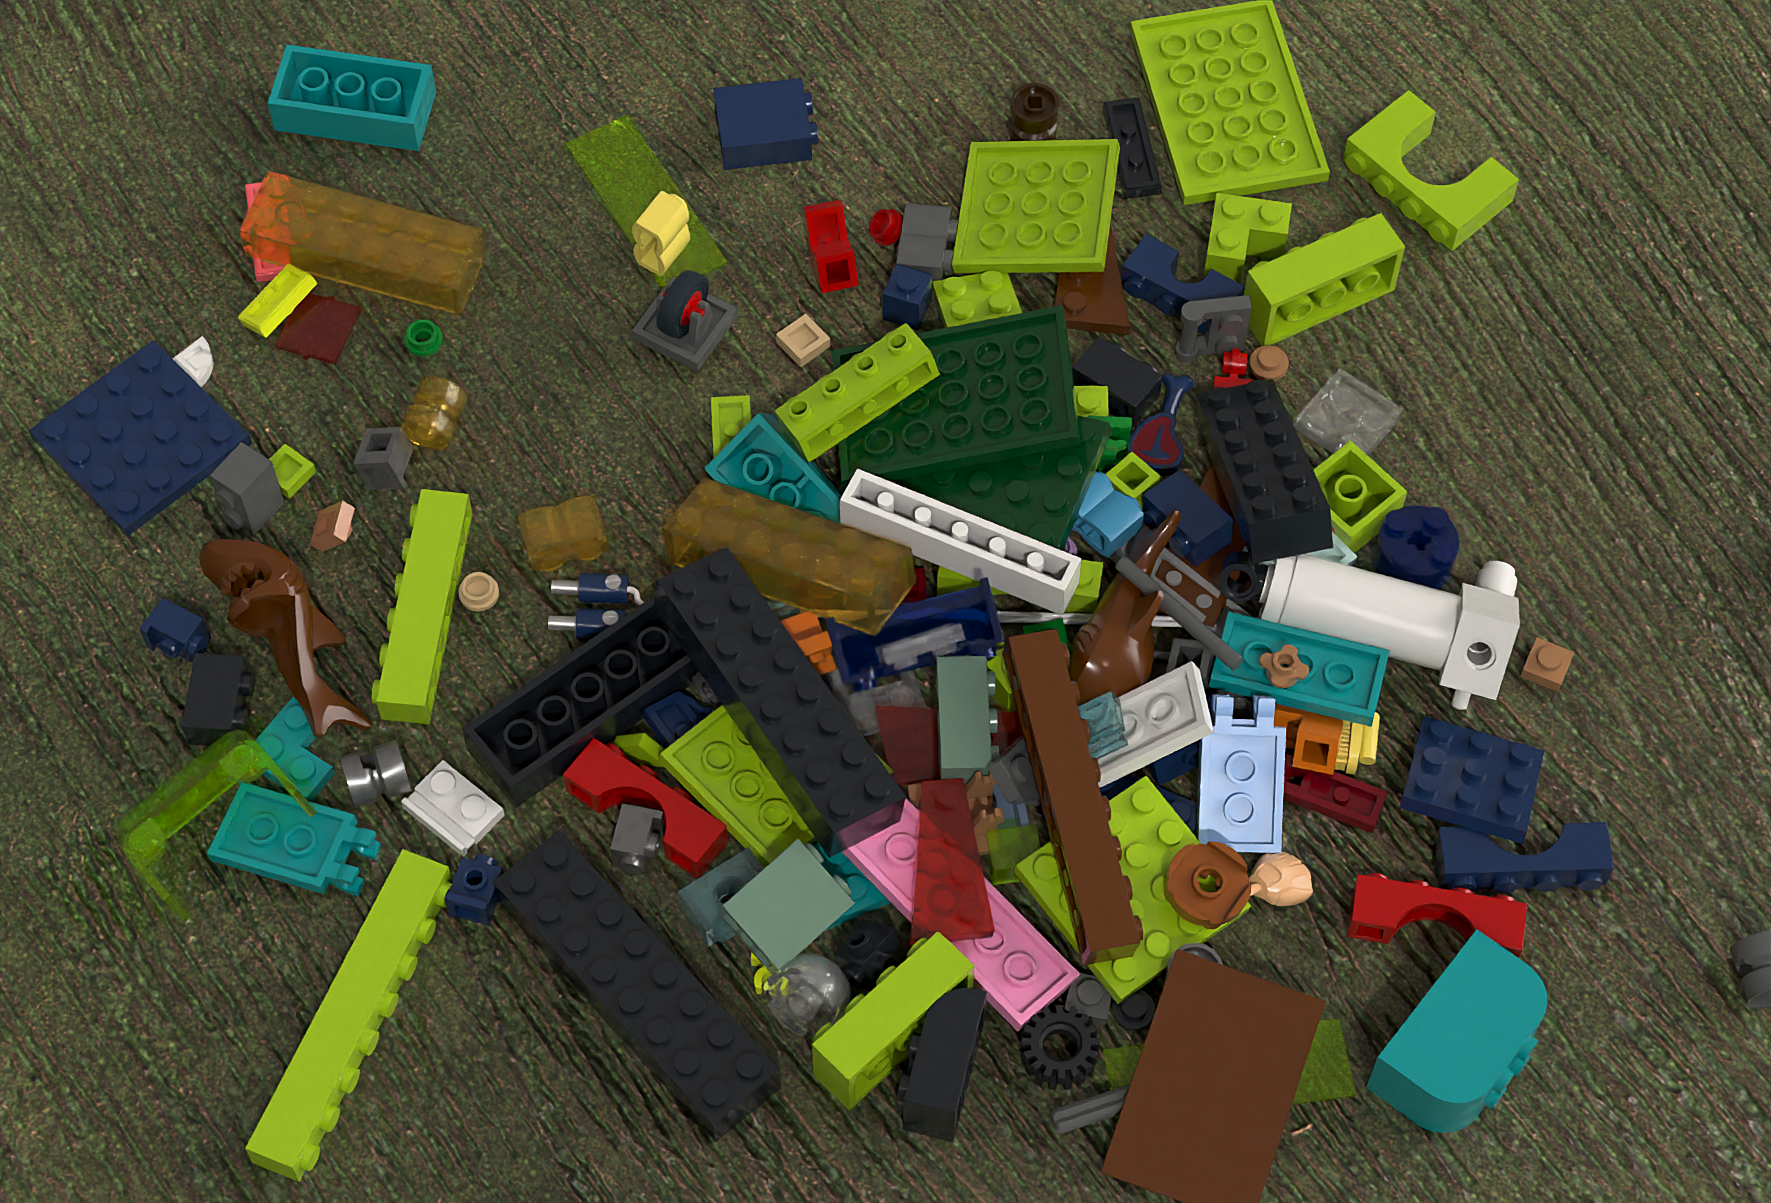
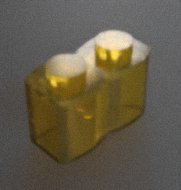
[517,495,609,571]

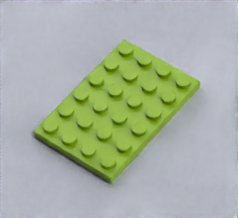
[1130,0,1330,205]

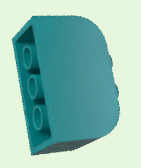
[1366,929,1547,1133]

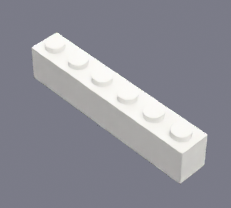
[840,469,1081,615]

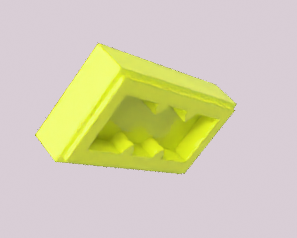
[237,263,318,338]

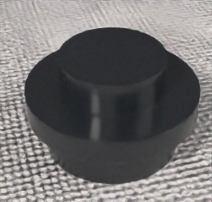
[1112,989,1155,1031]

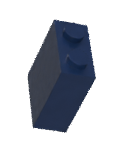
[713,78,818,170]

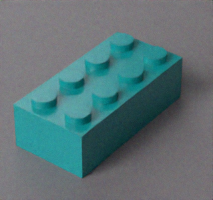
[267,45,436,151]

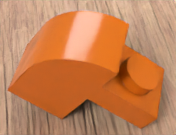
[781,609,837,676]
[1274,703,1343,775]

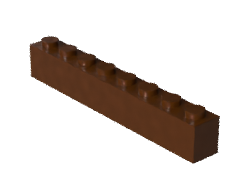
[1002,629,1143,966]

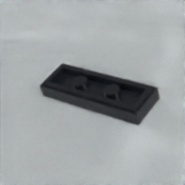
[1103,98,1162,199]

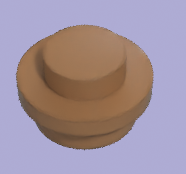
[1249,345,1289,382]

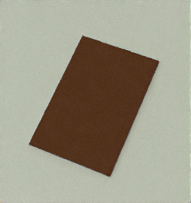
[1101,949,1326,1203]

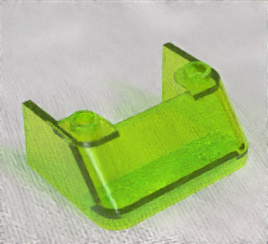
[117,730,317,922]

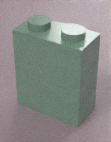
[716,839,855,976]

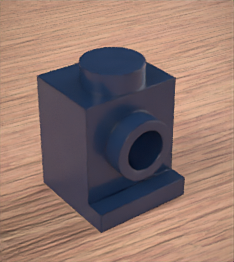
[139,598,210,663]
[444,854,503,926]

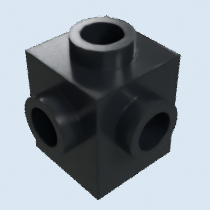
[833,919,908,991]

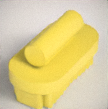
[1335,712,1380,775]

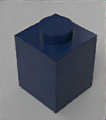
[883,264,932,331]

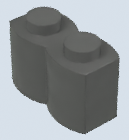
[896,203,958,281]

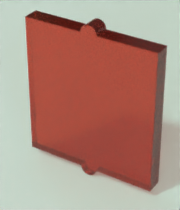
[276,293,361,365]

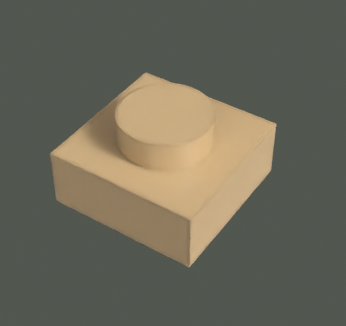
[776,314,830,367]

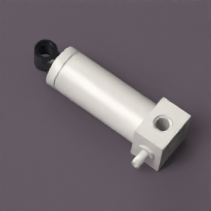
[1218,551,1520,710]

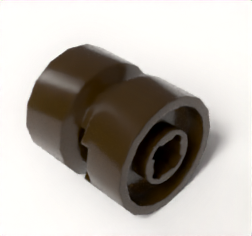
[1009,83,1059,141]

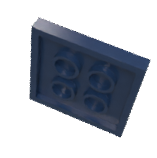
[1400,716,1544,844]

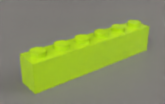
[372,489,473,725]

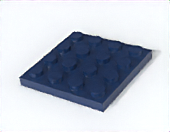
[28,340,252,537]

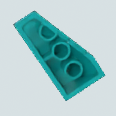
[704,413,862,556]

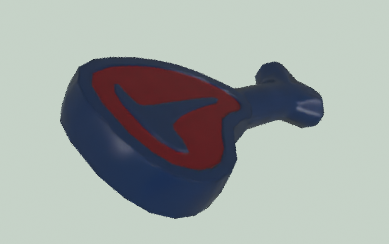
[1127,373,1194,476]

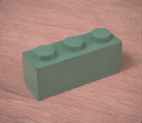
[935,656,999,787]

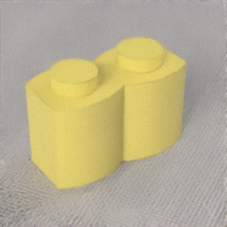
[632,190,690,277]

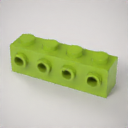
[775,323,940,463]

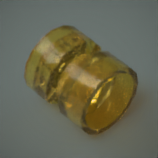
[401,376,468,450]

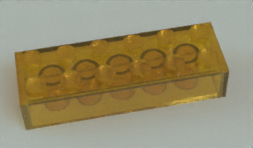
[240,171,486,315]
[662,477,916,636]

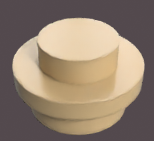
[458,572,499,611]

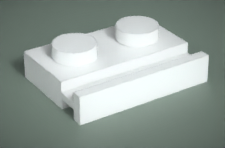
[401,760,505,857]

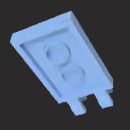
[1196,694,1286,853]

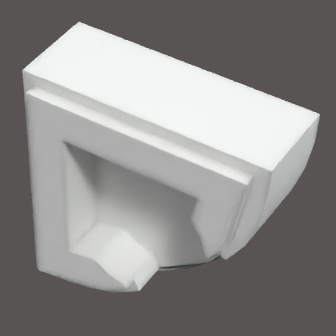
[172,336,213,387]

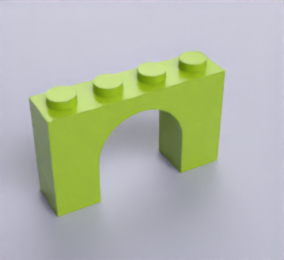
[1343,90,1519,251]

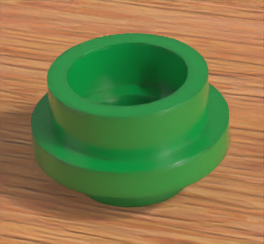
[404,319,443,357]

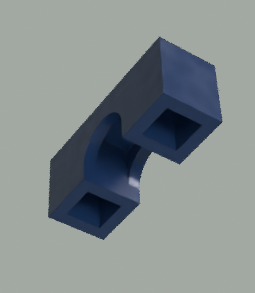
[1121,234,1245,334]

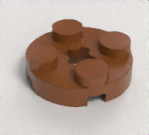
[1164,841,1251,929]

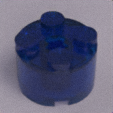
[1373,505,1460,590]

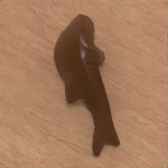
[1068,510,1181,716]
[199,539,371,738]

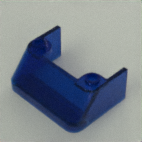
[826,577,1005,693]

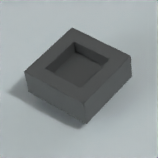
[1064,972,1112,1026]

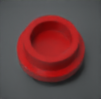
[869,209,903,246]

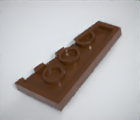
[1055,223,1130,335]

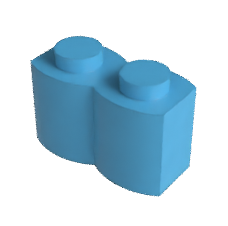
[1072,471,1144,558]

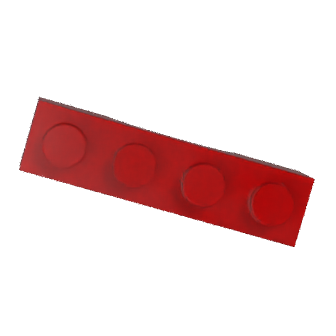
[563,738,729,880]
[1346,873,1527,958]

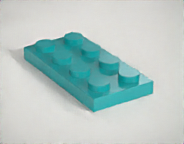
[1209,612,1390,727]

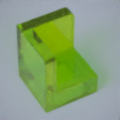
[986,824,1040,885]

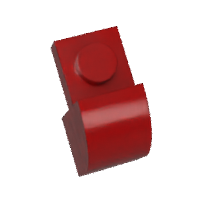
[803,200,859,293]

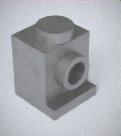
[353,427,414,490]
[610,804,665,874]

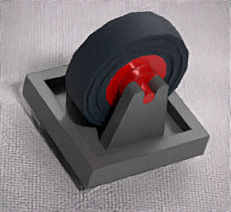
[632,270,738,372]

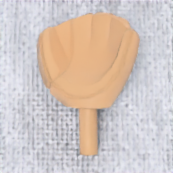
[1249,851,1313,906]

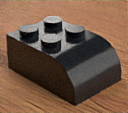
[897,988,987,1142]

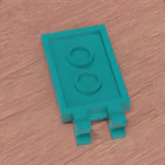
[207,782,382,897]

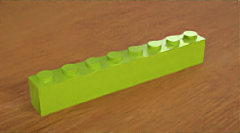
[245,849,453,1182]

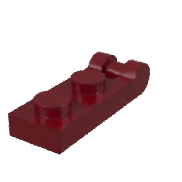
[1283,753,1388,833]

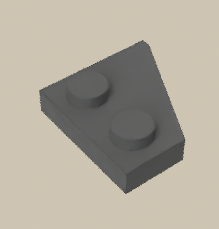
[987,736,1041,806]

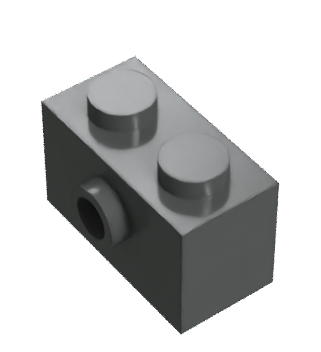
[210,442,285,536]

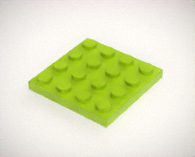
[952,139,1120,273]
[658,705,894,868]
[1013,776,1251,1004]

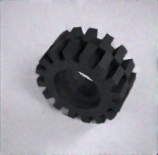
[1020,1005,1100,1090]

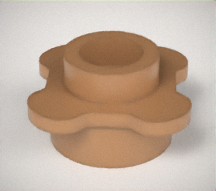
[1260,645,1309,688]

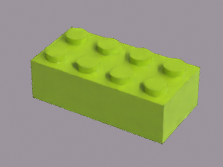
[1244,213,1405,346]
[812,931,975,1111]

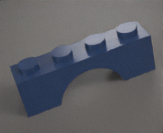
[1433,822,1614,893]

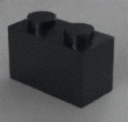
[1072,336,1163,428]
[181,653,255,748]

